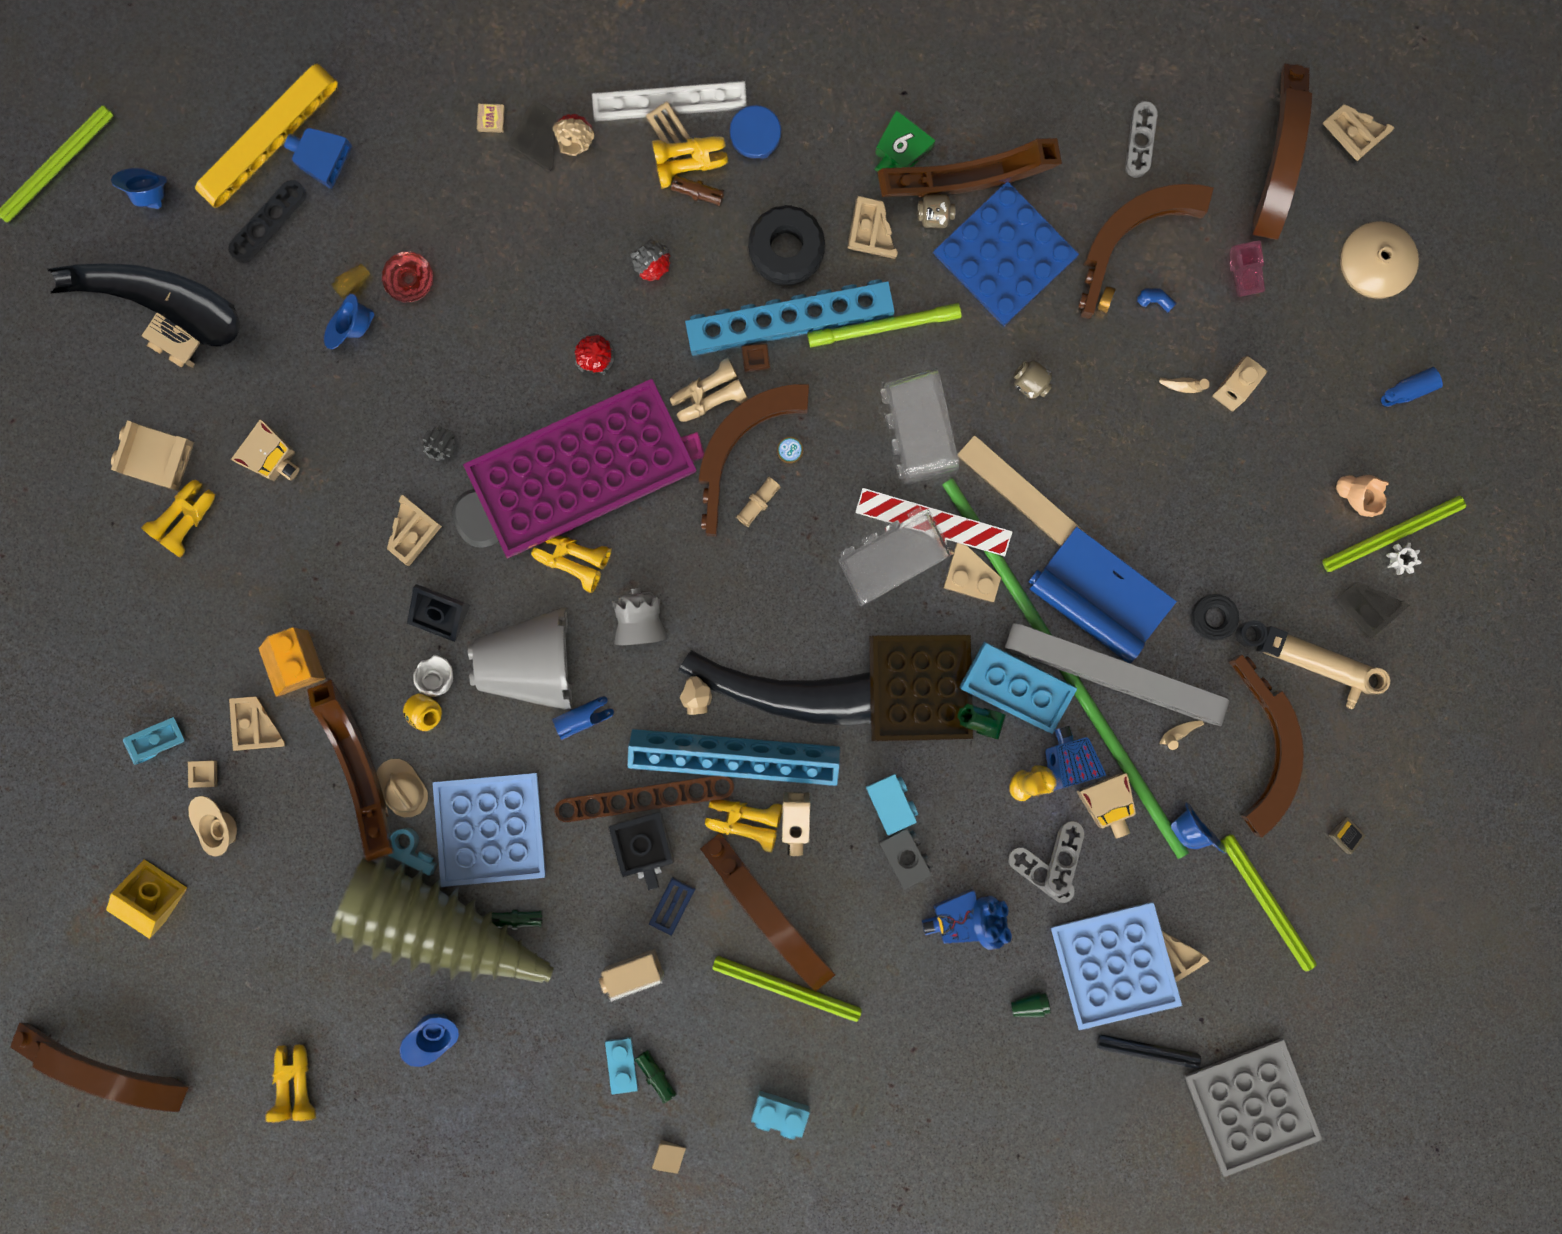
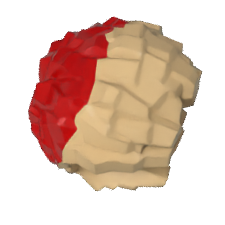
[553,114,594,156]

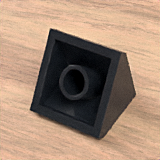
[407,584,470,642]

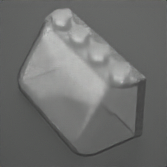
[880,368,959,485]
[838,507,954,607]

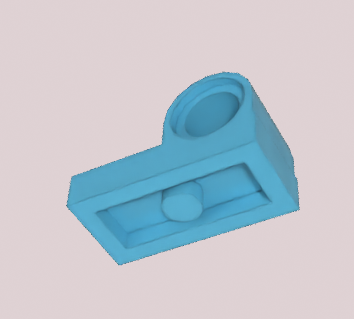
[123,717,185,765]
[388,828,438,875]

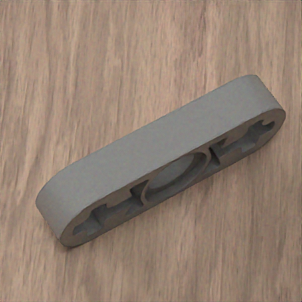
[1126,101,1157,178]
[1045,821,1084,896]
[1007,847,1074,903]

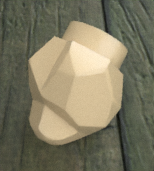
[680,676,712,715]

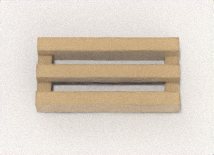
[645,101,691,160]

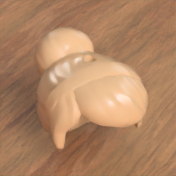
[1336,475,1389,517]

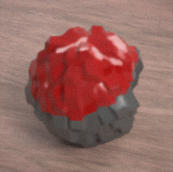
[630,239,670,281]
[574,333,614,375]

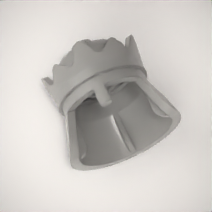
[612,587,668,645]

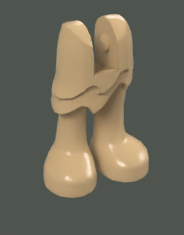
[670,358,749,422]

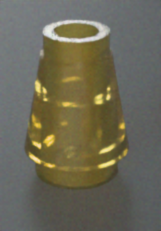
[331,263,370,300]

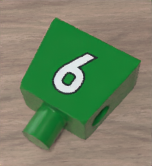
[875,111,936,172]

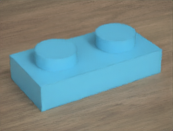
[605,1037,638,1095]

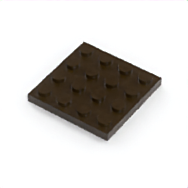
[869,635,973,741]

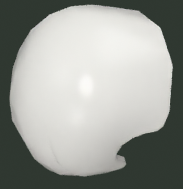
[413,655,453,697]

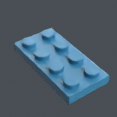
[960,641,1077,734]

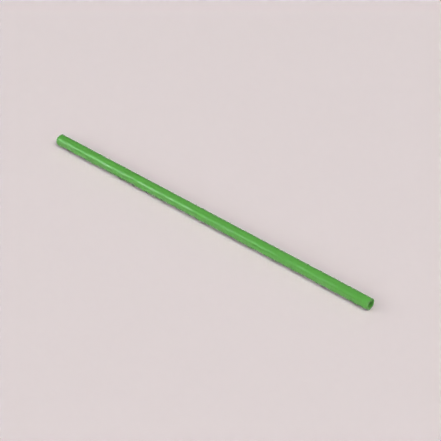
[942,478,1189,859]

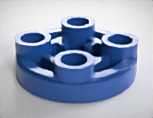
[730,105,781,158]
[973,896,1012,950]

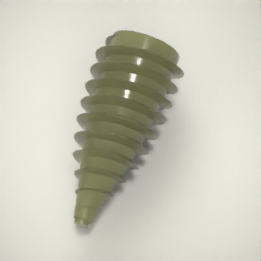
[331,856,554,983]

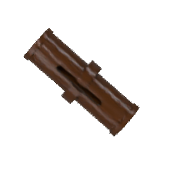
[671,175,725,206]

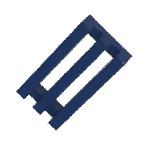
[649,877,696,936]

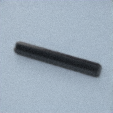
[1097,1035,1201,1069]

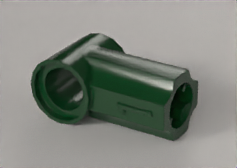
[957,704,1006,740]

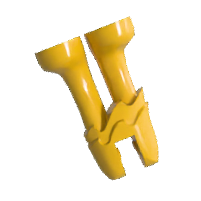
[652,136,728,188]
[141,479,215,558]
[531,535,611,593]
[1009,765,1056,801]
[705,799,783,853]
[265,1044,316,1122]

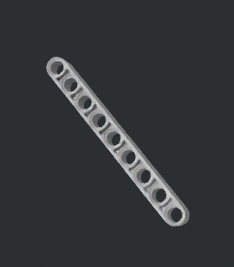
[1005,624,1229,726]

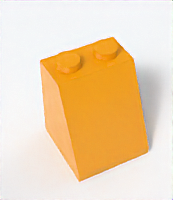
[259,628,326,697]

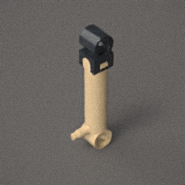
[1236,620,1390,709]

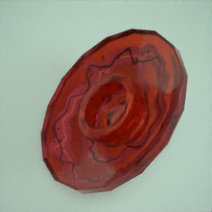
[382,252,433,302]

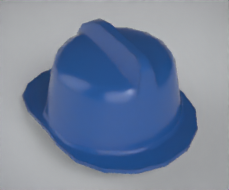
[111,168,167,209]
[324,294,374,349]
[1171,802,1227,853]
[399,1013,459,1067]

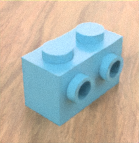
[865,774,919,835]
[751,1091,810,1139]

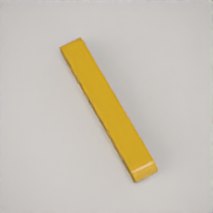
[195,63,338,208]

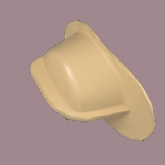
[376,759,428,817]
[188,796,237,857]

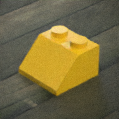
[106,859,187,939]

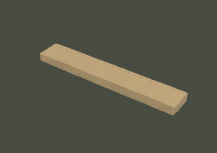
[957,435,1087,546]

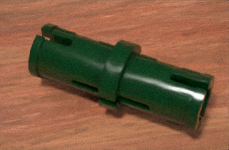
[491,909,543,930]
[634,1050,677,1104]

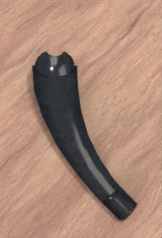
[48,263,240,347]
[678,650,871,726]

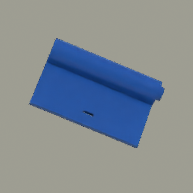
[1028,526,1177,664]

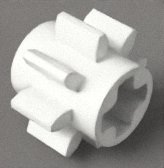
[1386,543,1421,575]

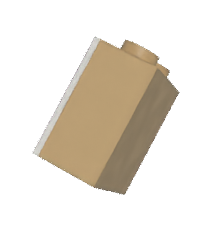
[599,949,665,1001]

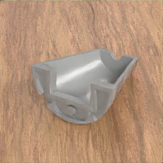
[468,607,573,711]

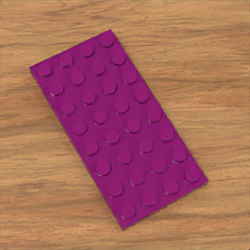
[463,379,696,559]

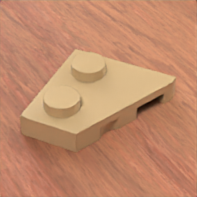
[1323,104,1394,161]
[847,196,897,259]
[387,495,442,566]
[944,543,1001,603]
[229,697,285,751]
[1161,930,1209,982]

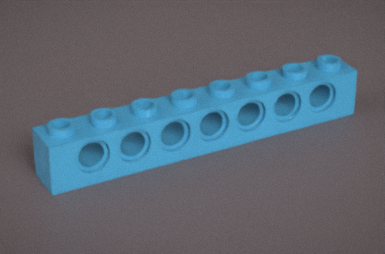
[685,279,895,356]
[628,729,840,786]

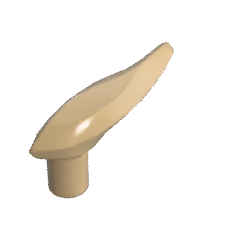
[1159,377,1209,393]
[1159,721,1204,750]

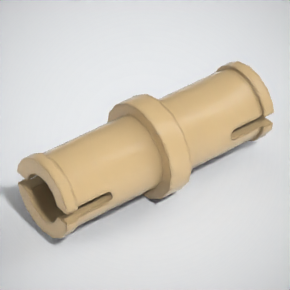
[736,477,781,527]

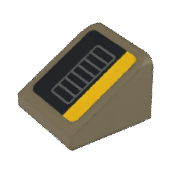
[1328,817,1366,855]

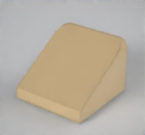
[652,1140,686,1174]

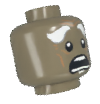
[918,194,955,228]
[1013,360,1052,399]

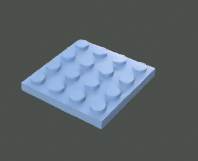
[432,773,546,887]
[1051,901,1182,1030]

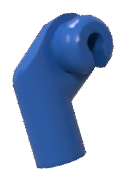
[1137,288,1177,312]

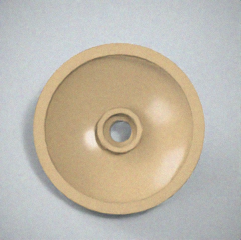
[1340,221,1419,299]

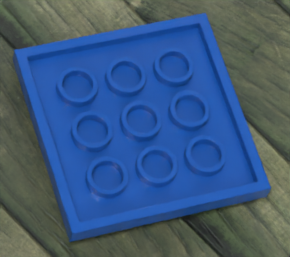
[933,182,1079,326]

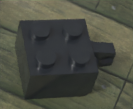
[608,811,675,891]

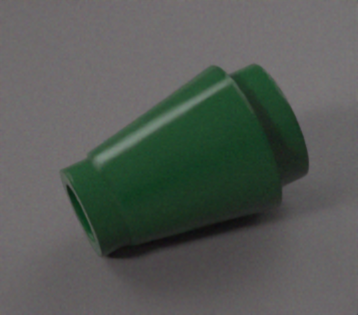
[1011,991,1051,1018]

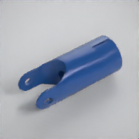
[1381,367,1443,407]
[552,696,614,740]

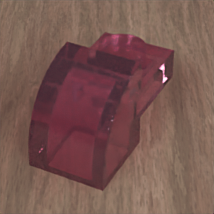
[1230,240,1265,297]

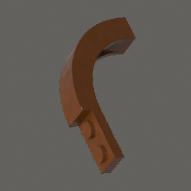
[1253,63,1312,240]
[877,138,1062,198]
[1078,184,1214,319]
[699,384,809,536]
[1228,655,1304,838]
[307,680,394,862]
[700,833,835,992]
[10,1022,189,1112]

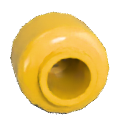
[403,693,442,731]

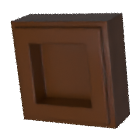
[742,343,770,373]

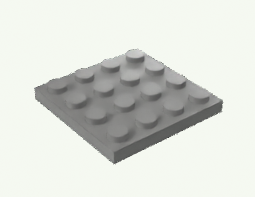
[1184,1038,1322,1177]

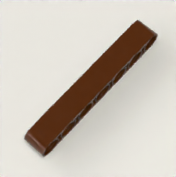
[555,776,734,822]

